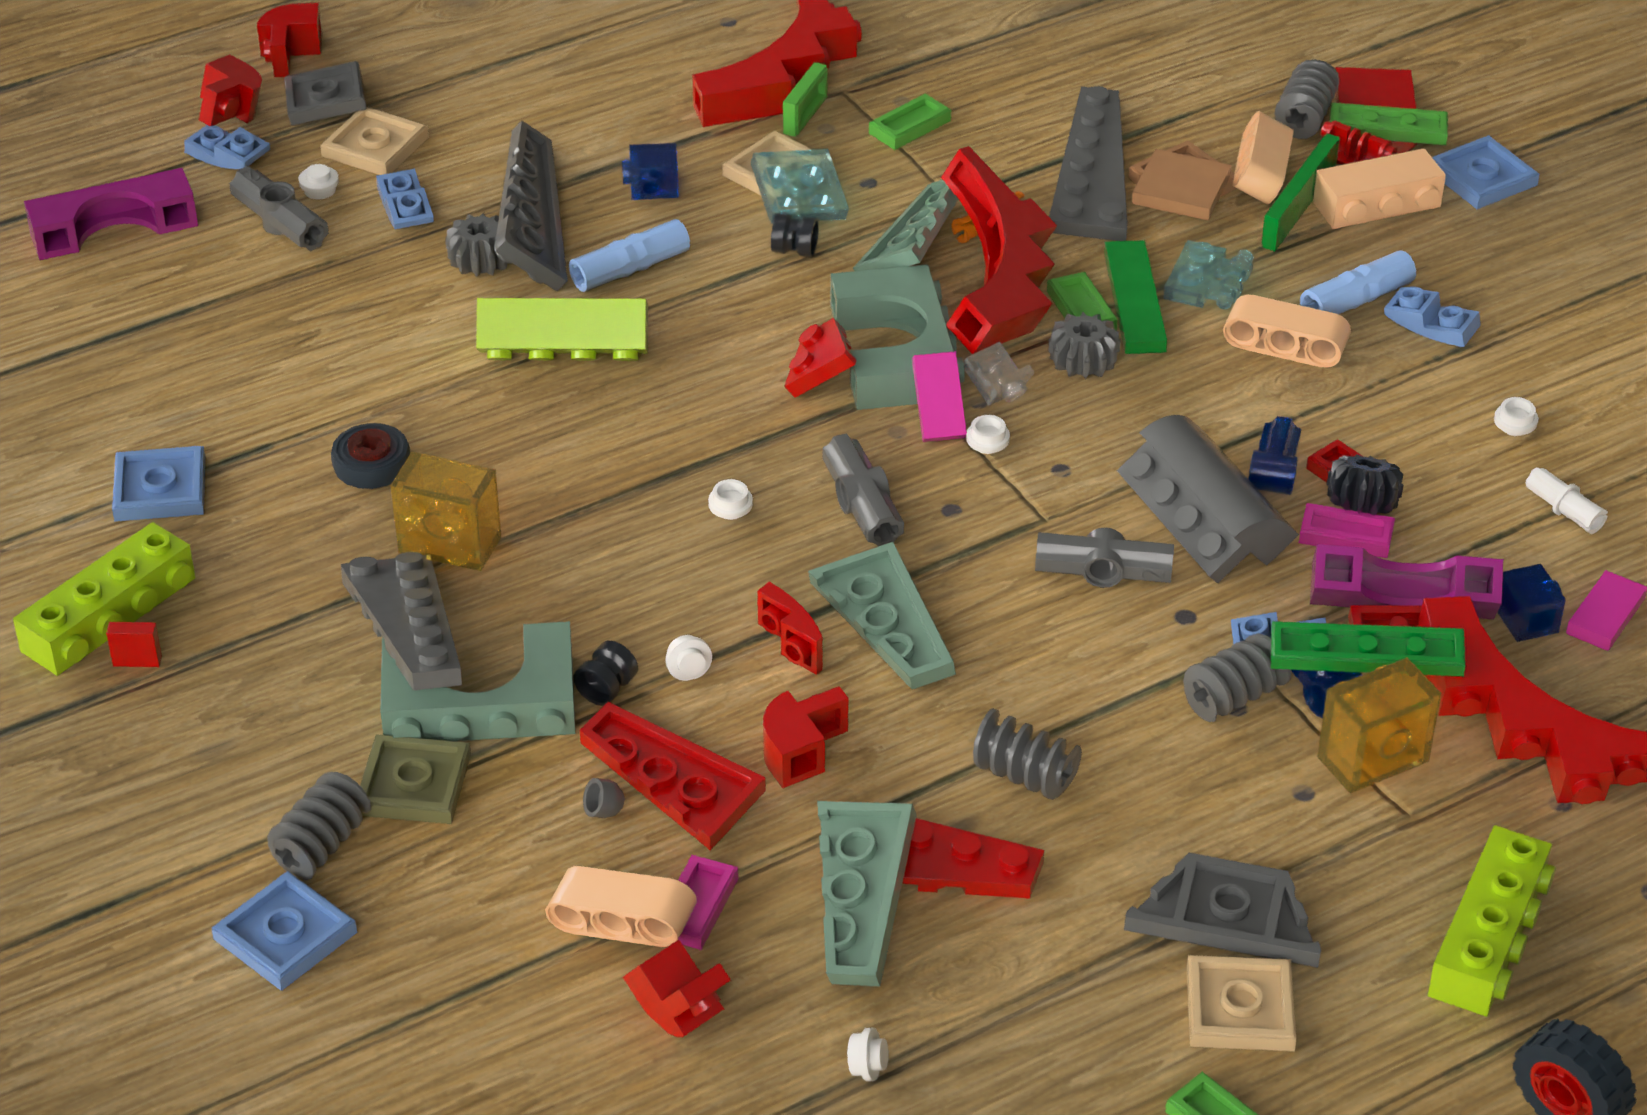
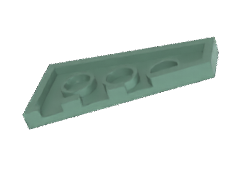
[853,180,958,271]
[808,542,956,690]
[817,801,917,986]

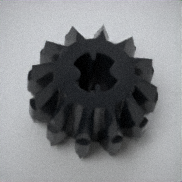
[1327,454,1404,515]

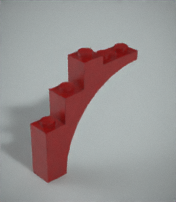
[692,0,862,127]
[941,146,1057,355]
[1417,596,1647,804]

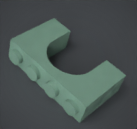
[830,265,965,410]
[380,621,575,741]

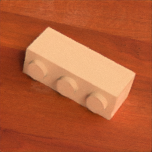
[1313,148,1446,229]

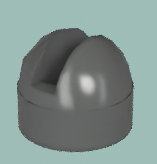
[583,778,625,818]

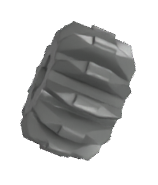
[446,213,508,277]
[1048,312,1121,379]

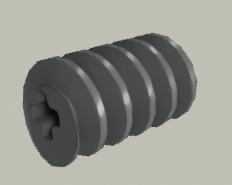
[1274,59,1340,139]
[1183,633,1291,722]
[973,708,1082,800]
[267,772,371,881]

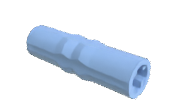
[569,219,690,292]
[1300,250,1416,314]

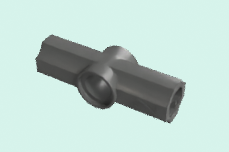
[229,166,329,251]
[822,434,904,546]
[1035,528,1174,588]

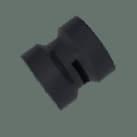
[771,212,819,258]
[573,640,638,706]

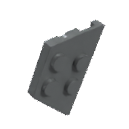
[1124,853,1321,967]

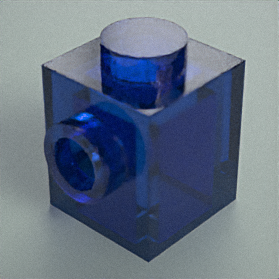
[622,143,679,200]
[1497,564,1566,642]

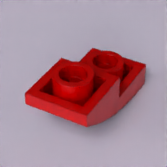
[757,581,823,675]

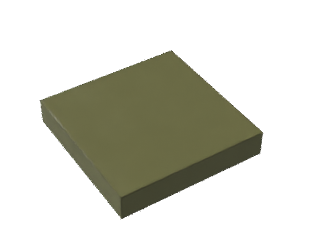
[360,734,471,824]

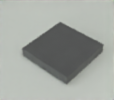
[284,61,366,126]

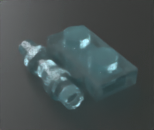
[1164,240,1253,309]

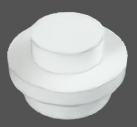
[299,164,339,199]
[1494,397,1538,436]
[966,415,1010,454]
[708,479,753,520]
[665,635,712,681]
[847,1028,888,1081]

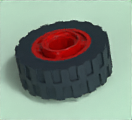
[1513,1019,1637,1115]

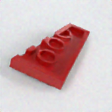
[580,702,766,851]
[902,818,1044,899]

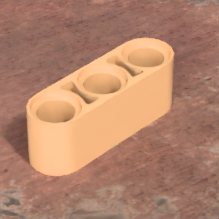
[1233,111,1293,205]
[1223,294,1351,368]
[545,866,697,947]

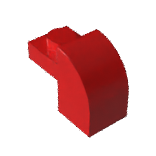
[257,3,322,77]
[199,54,262,126]
[763,686,849,788]
[623,940,731,1037]

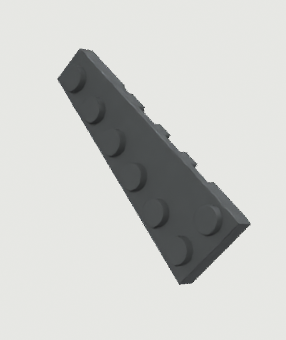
[1049,86,1128,241]
[494,121,567,291]
[341,552,462,691]

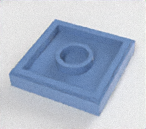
[1432,135,1540,209]
[112,446,205,522]
[211,871,357,991]

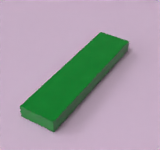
[1261,133,1340,252]
[1104,240,1167,354]
[1271,621,1465,677]

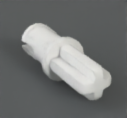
[1525,467,1608,534]

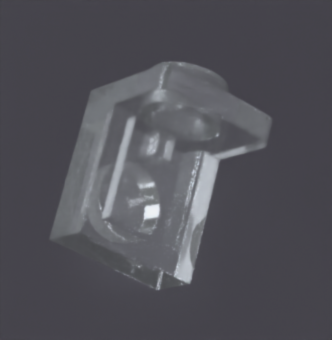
[963,342,1035,406]

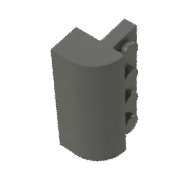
[1117,415,1299,583]

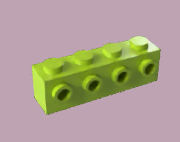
[476,298,648,361]
[13,522,196,676]
[1427,825,1556,1017]

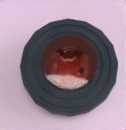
[331,423,411,489]

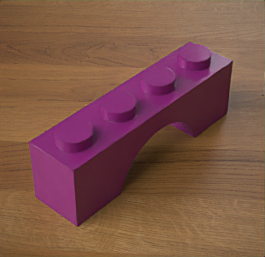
[24,167,198,261]
[1310,544,1504,620]

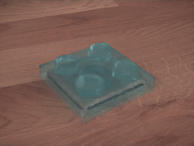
[750,149,849,224]

